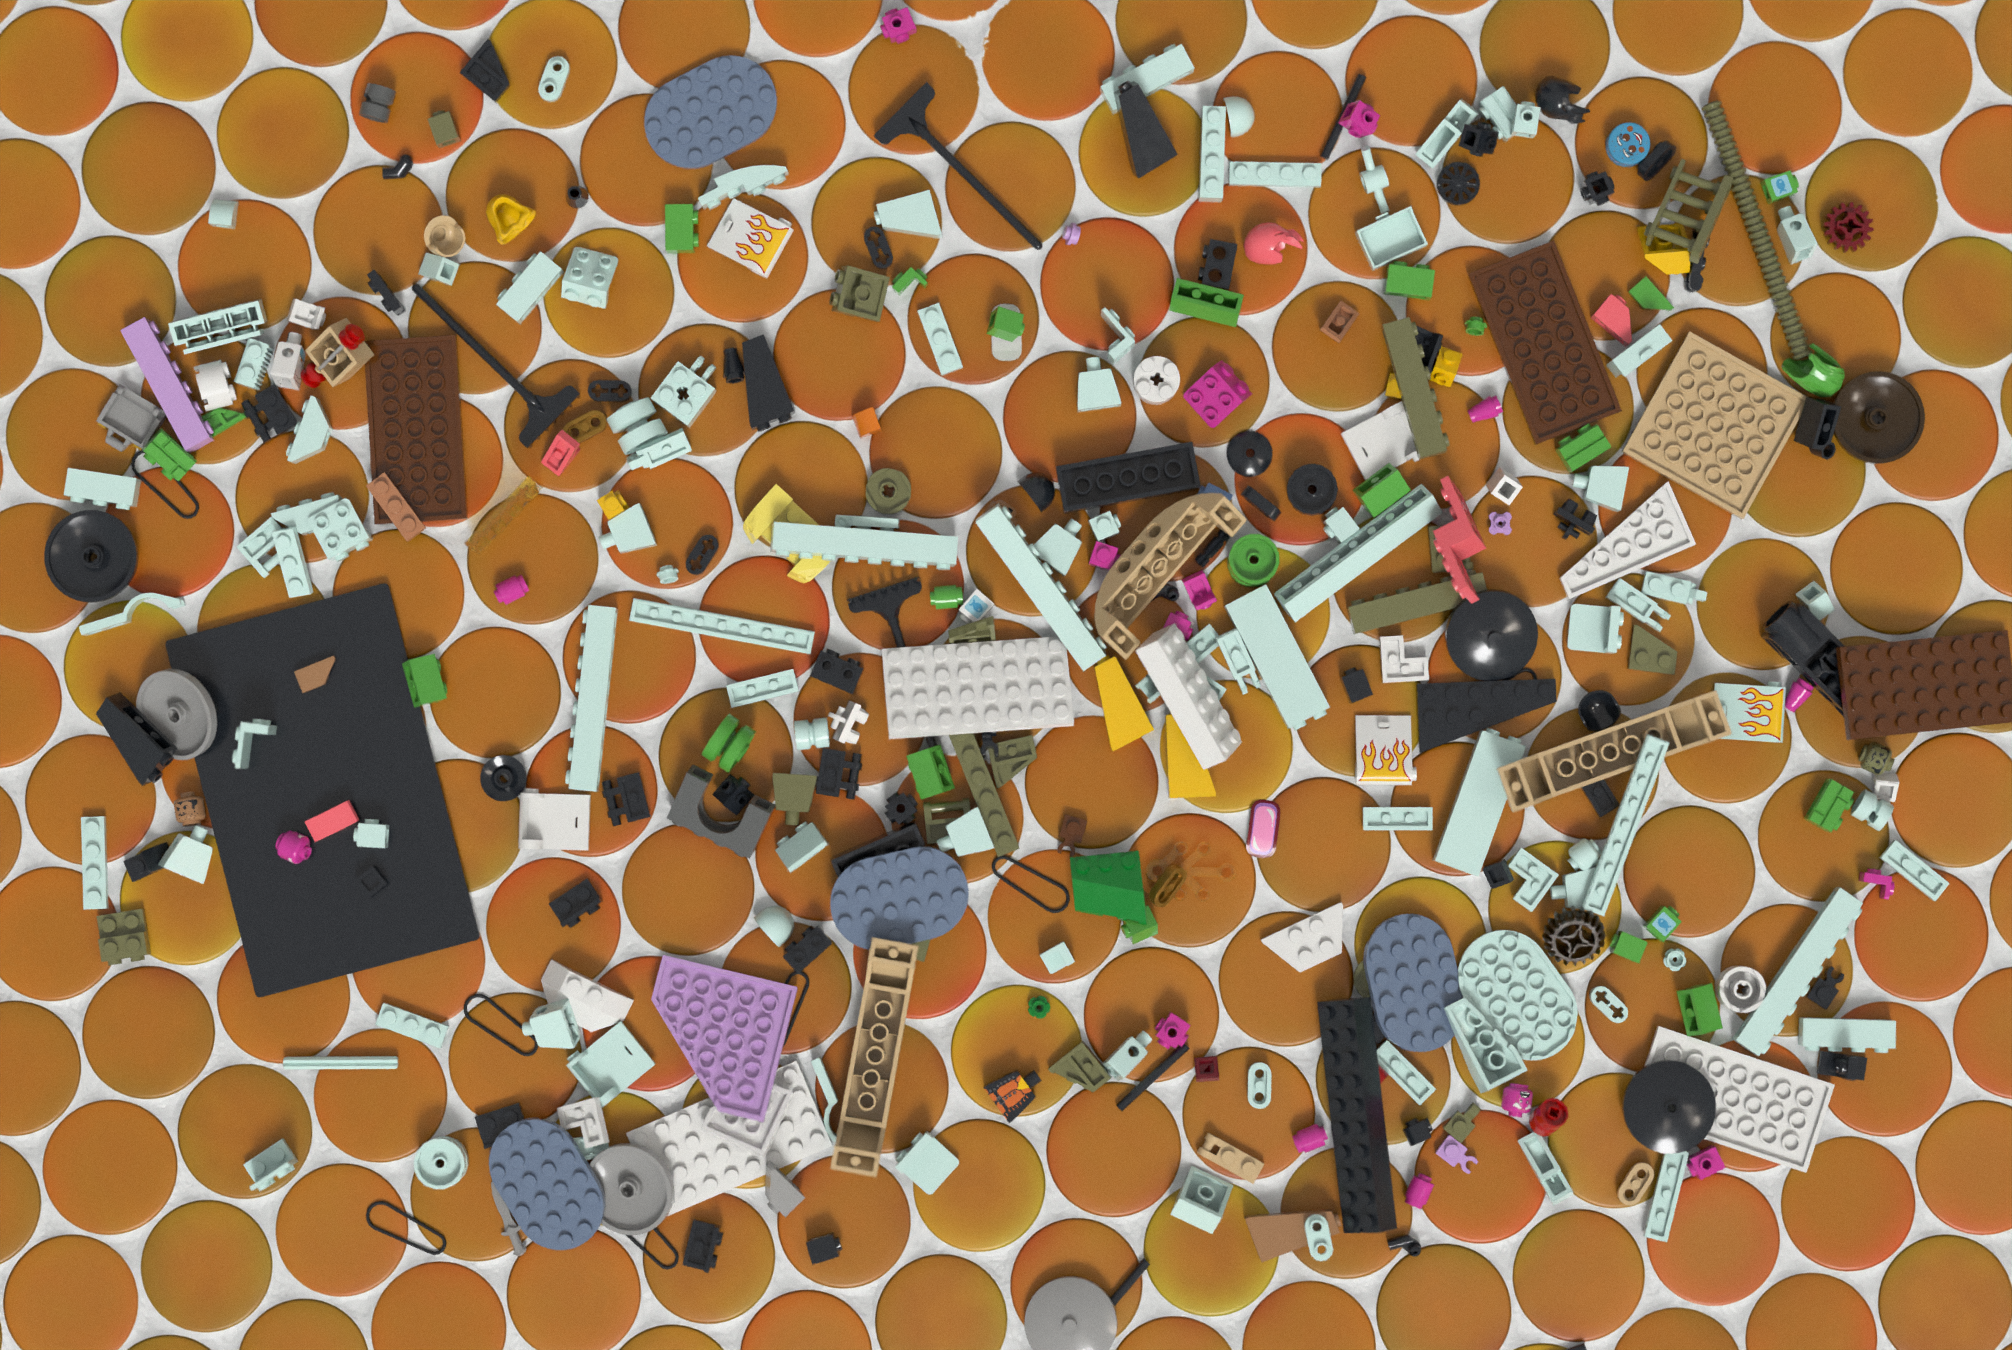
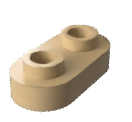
[1617,1162,1654,1206]

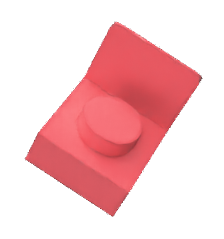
[541,430,580,476]

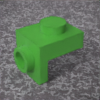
[892,267,928,296]

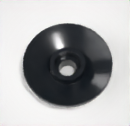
[1227,431,1273,477]
[480,755,527,801]

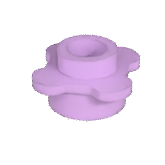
[1489,512,1512,535]

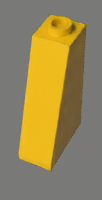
[1094,655,1154,752]
[1165,712,1216,798]

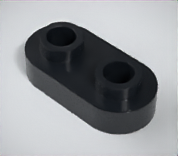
[1637,140,1676,181]

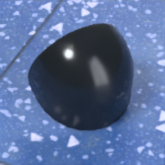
[1017,473,1055,513]
[1578,690,1621,731]

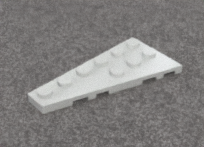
[1559,481,1696,600]

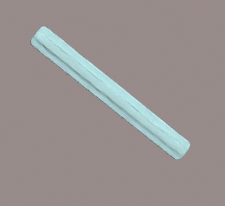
[283,1056,399,1069]

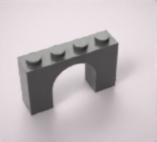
[667,764,776,859]

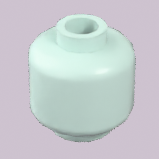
[1567,838,1602,871]

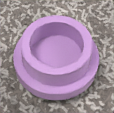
[1062,222,1081,245]

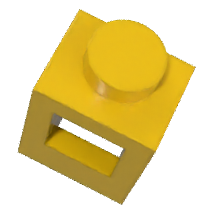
[597,490,629,521]

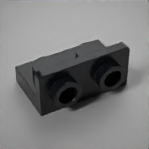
[549,878,603,928]

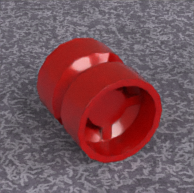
[1529,1098,1569,1137]

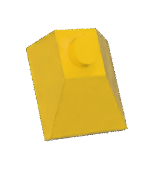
[1637,223,1691,274]

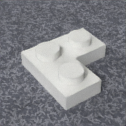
[1379,635,1429,683]
[557,1097,609,1148]

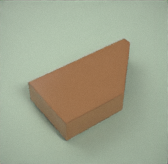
[294,656,336,693]

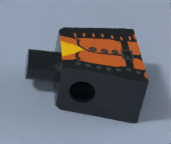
[984,1070,1042,1123]

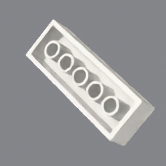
[1136,623,1242,770]

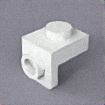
[287,299,326,330]

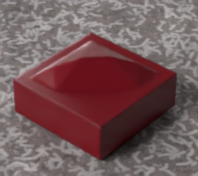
[1194,1056,1219,1082]

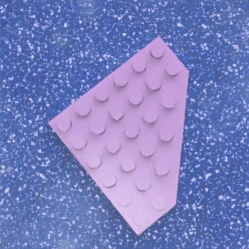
[651,955,798,1123]

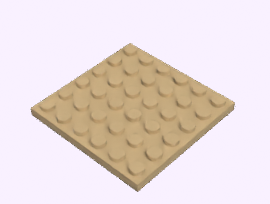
[1622,332,1806,519]

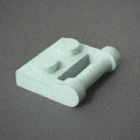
[237,517,282,578]

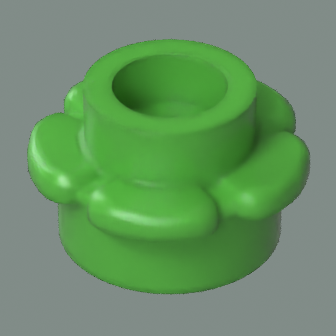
[1465,316,1487,336]

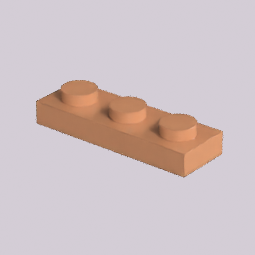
[366,472,426,542]

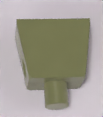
[773,773,818,826]

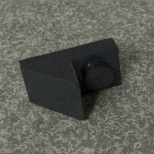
[123,842,169,882]

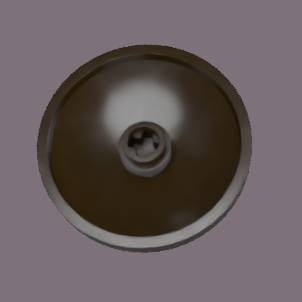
[1833,371,1925,464]

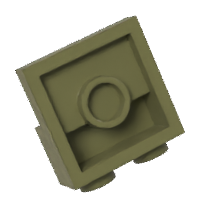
[829,265,890,322]
[97,909,151,966]

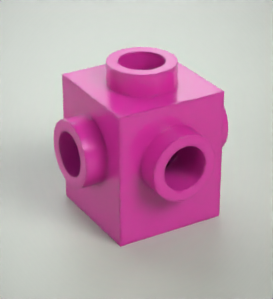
[880,7,917,44]
[1338,100,1380,138]
[1154,1012,1191,1049]

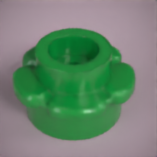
[1028,996,1051,1019]

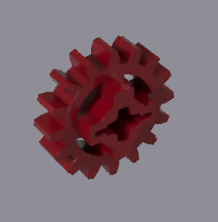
[1822,202,1874,253]

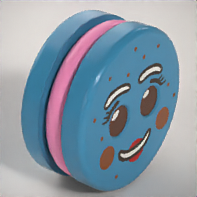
[1605,122,1650,167]

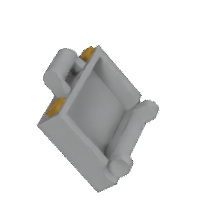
[96,384,167,452]

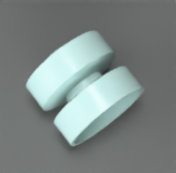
[606,397,668,455]

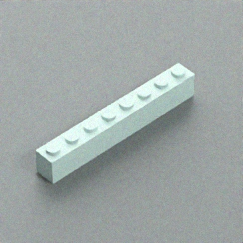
[1274,484,1443,622]
[976,503,1107,671]
[770,522,958,570]
[565,605,618,792]
[1732,887,1863,1056]

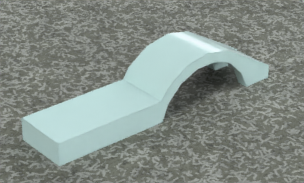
[79,593,186,636]
[1135,624,1219,703]
[811,1057,838,1142]

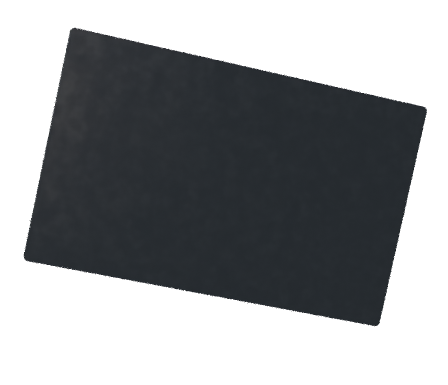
[165,583,480,997]

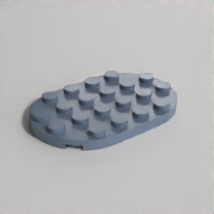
[644,56,777,169]
[830,846,969,950]
[1363,914,1463,1052]
[489,1118,606,1250]

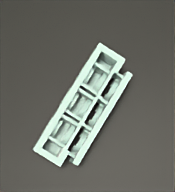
[168,299,268,354]

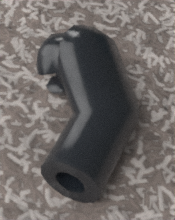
[382,154,413,179]
[1151,584,1179,602]
[1387,1234,1421,1257]

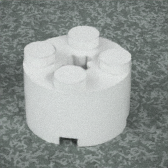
[1133,356,1180,405]
[194,360,237,411]
[1715,965,1766,1013]

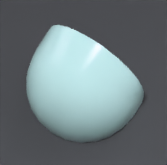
[1223,96,1255,137]
[753,906,794,947]

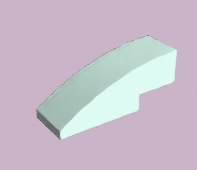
[1415,98,1479,168]
[1518,1132,1573,1206]

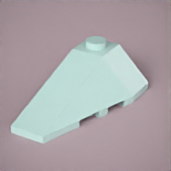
[1444,997,1527,1093]

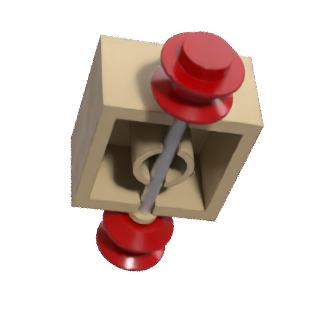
[300,318,374,388]

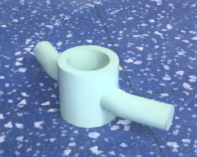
[1359,145,1390,214]

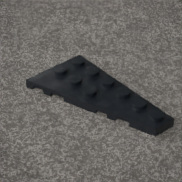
[1416,679,1557,753]

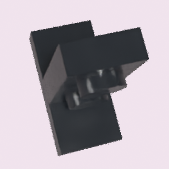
[1817,1051,1867,1081]

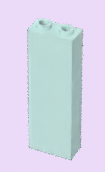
[1224,585,1330,731]
[1433,728,1526,877]

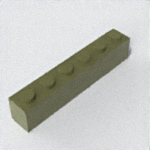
[1381,317,1450,460]
[1347,570,1487,635]
[949,733,1019,857]

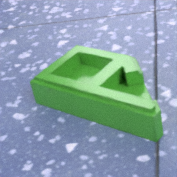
[1628,276,1674,311]
[201,408,246,437]

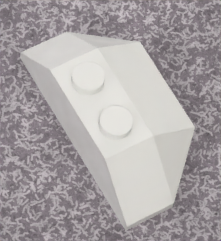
[541,959,634,1032]

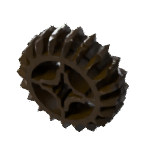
[1542,905,1606,966]

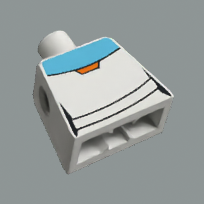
[270,332,306,390]

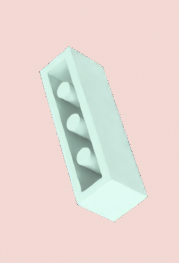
[1100,44,1195,114]
[1199,106,1226,202]
[1798,1017,1896,1053]

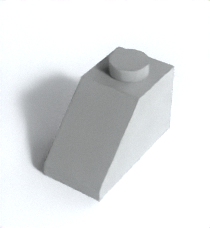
[765,1160,805,1217]

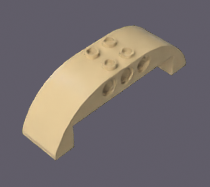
[1095,493,1247,660]

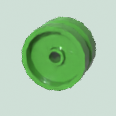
[1227,534,1279,588]
[701,714,756,773]

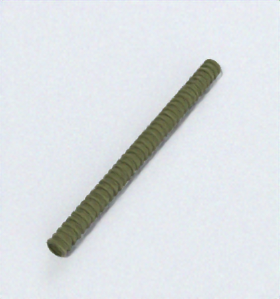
[1702,100,1813,360]

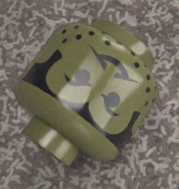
[1858,741,1895,776]

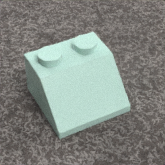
[775,821,829,873]
[1170,1166,1233,1234]

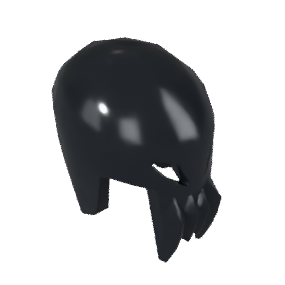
[1535,76,1590,124]

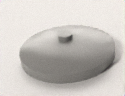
[136,669,217,760]
[589,1143,674,1235]
[1024,1276,1117,1350]

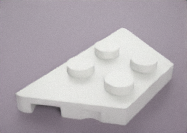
[1260,902,1343,972]

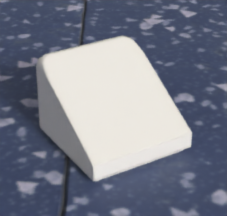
[1872,773,1899,802]

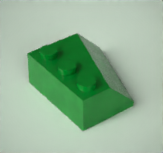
[1070,851,1147,925]

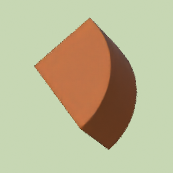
[852,407,881,438]

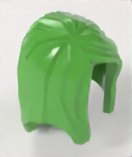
[1782,343,1845,397]

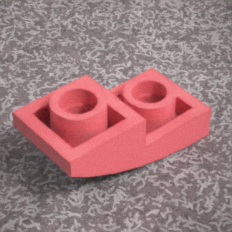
[305,800,359,842]

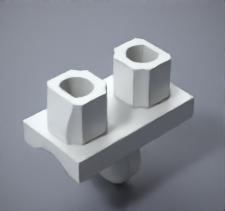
[828,701,869,744]

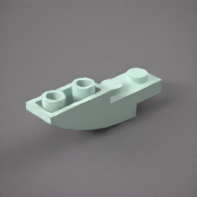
[698,165,789,210]

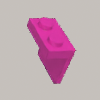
[1184,360,1252,428]

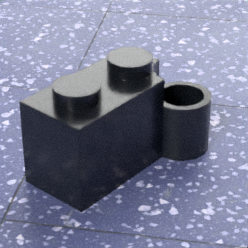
[1794,397,1841,460]

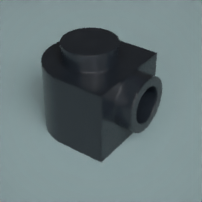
[1402,1117,1433,1146]

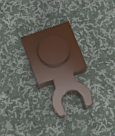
[1058,814,1087,857]

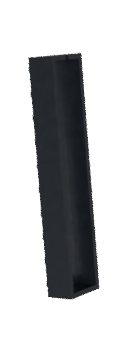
[1317,997,1397,1233]

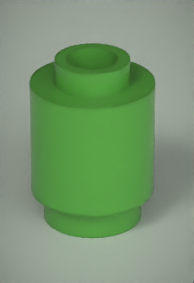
[930,585,963,610]

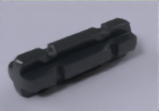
[1195,530,1231,567]

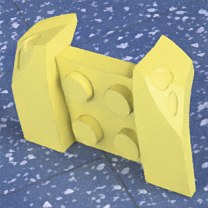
[743,484,830,583]

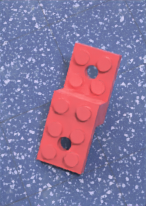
[1433,476,1486,604]

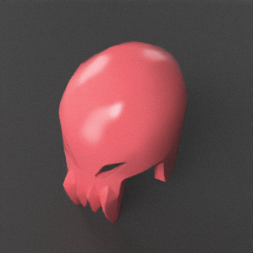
[1243,222,1304,264]

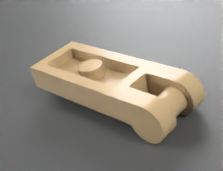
[1197,1132,1264,1184]

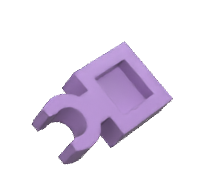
[1435,1134,1478,1174]

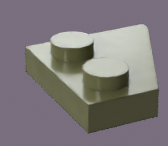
[948,616,996,644]
[1628,625,1677,675]
[988,735,1037,788]
[1048,1041,1112,1092]

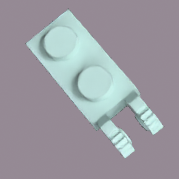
[1606,578,1671,632]
[1215,628,1261,695]

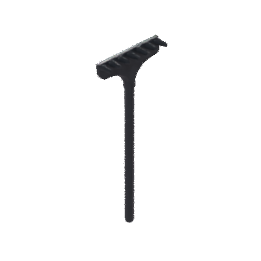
[873,82,1043,250]
[412,284,580,449]
[847,577,938,748]

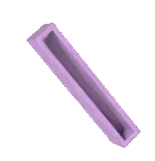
[120,317,214,453]

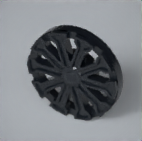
[1437,162,1480,205]

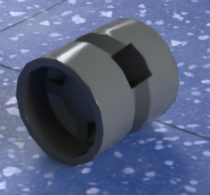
[359,83,396,123]

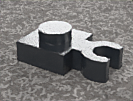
[1805,966,1844,1010]

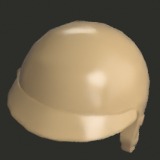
[424,215,466,257]

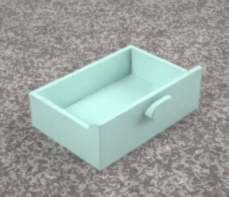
[1355,206,1428,271]
[1606,324,1672,378]

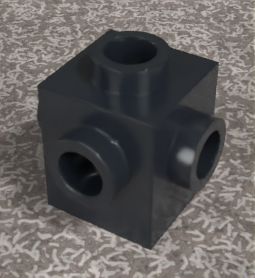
[1459,122,1499,157]
[1580,171,1615,206]
[712,774,755,816]
[884,792,918,826]

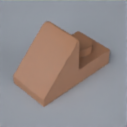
[1320,301,1360,343]

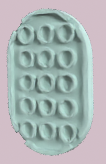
[1458,930,1578,1061]

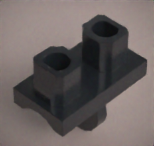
[1553,499,1597,540]

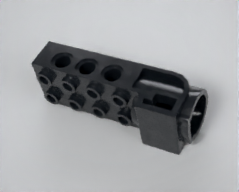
[1761,601,1845,717]

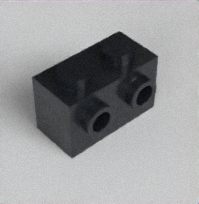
[810,648,864,694]

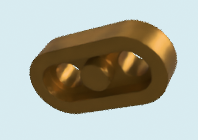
[563,410,607,443]
[1149,864,1187,907]

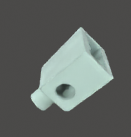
[1777,206,1818,265]
[1077,357,1121,412]
[1572,466,1629,512]
[599,503,657,553]
[1034,518,1082,577]
[936,807,994,856]
[158,825,213,884]
[1550,866,1597,909]
[522,998,581,1049]
[1102,1030,1152,1081]

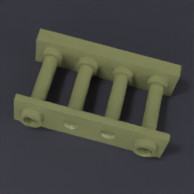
[1644,159,1733,264]

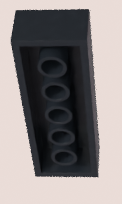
[1056,442,1201,514]

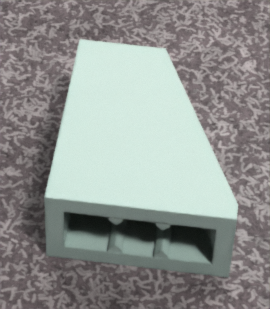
[873,190,942,238]

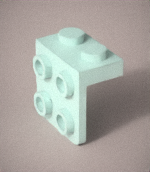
[561,247,618,309]
[308,499,373,562]
[1567,604,1624,654]
[232,719,277,769]
[895,1131,959,1195]

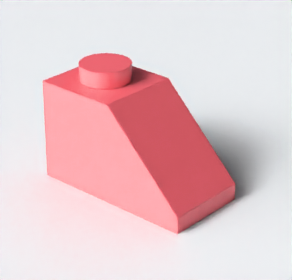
[1590,294,1632,347]

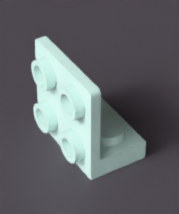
[1100,307,1135,365]
[243,1139,298,1191]

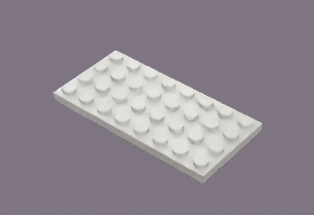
[882,637,1074,739]
[1644,1026,1835,1173]
[626,1060,833,1216]

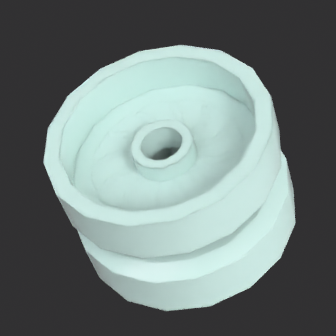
[414,1136,469,1189]

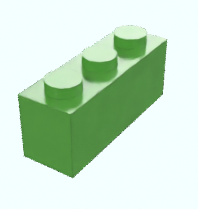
[1169,278,1244,327]

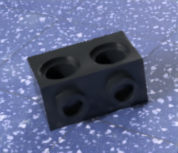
[1198,239,1238,291]

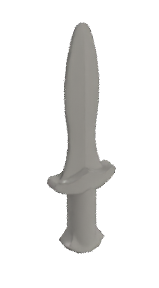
[491,1181,527,1256]

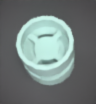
[794,718,830,750]
[1850,789,1894,831]

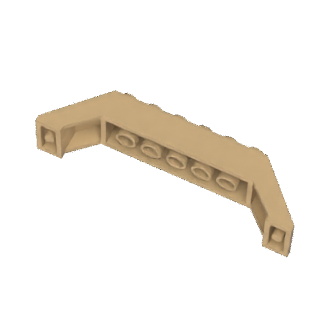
[1497,690,1732,813]
[830,937,918,1177]

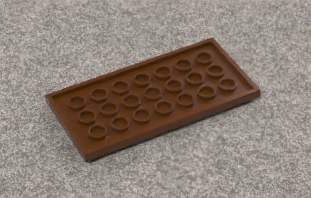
[1468,240,1622,445]
[364,335,468,525]
[1836,630,2012,740]

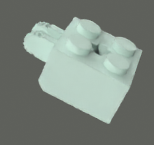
[651,356,716,428]

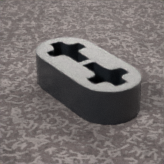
[864,227,893,270]
[588,380,632,402]
[1241,486,1282,522]
[686,535,719,575]

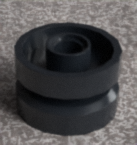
[1287,464,1338,516]

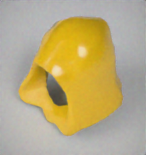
[486,194,536,245]

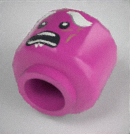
[275,830,312,864]
[1501,1083,1533,1118]

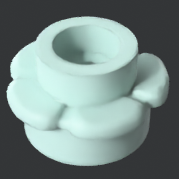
[656,565,679,584]
[1663,949,1686,971]

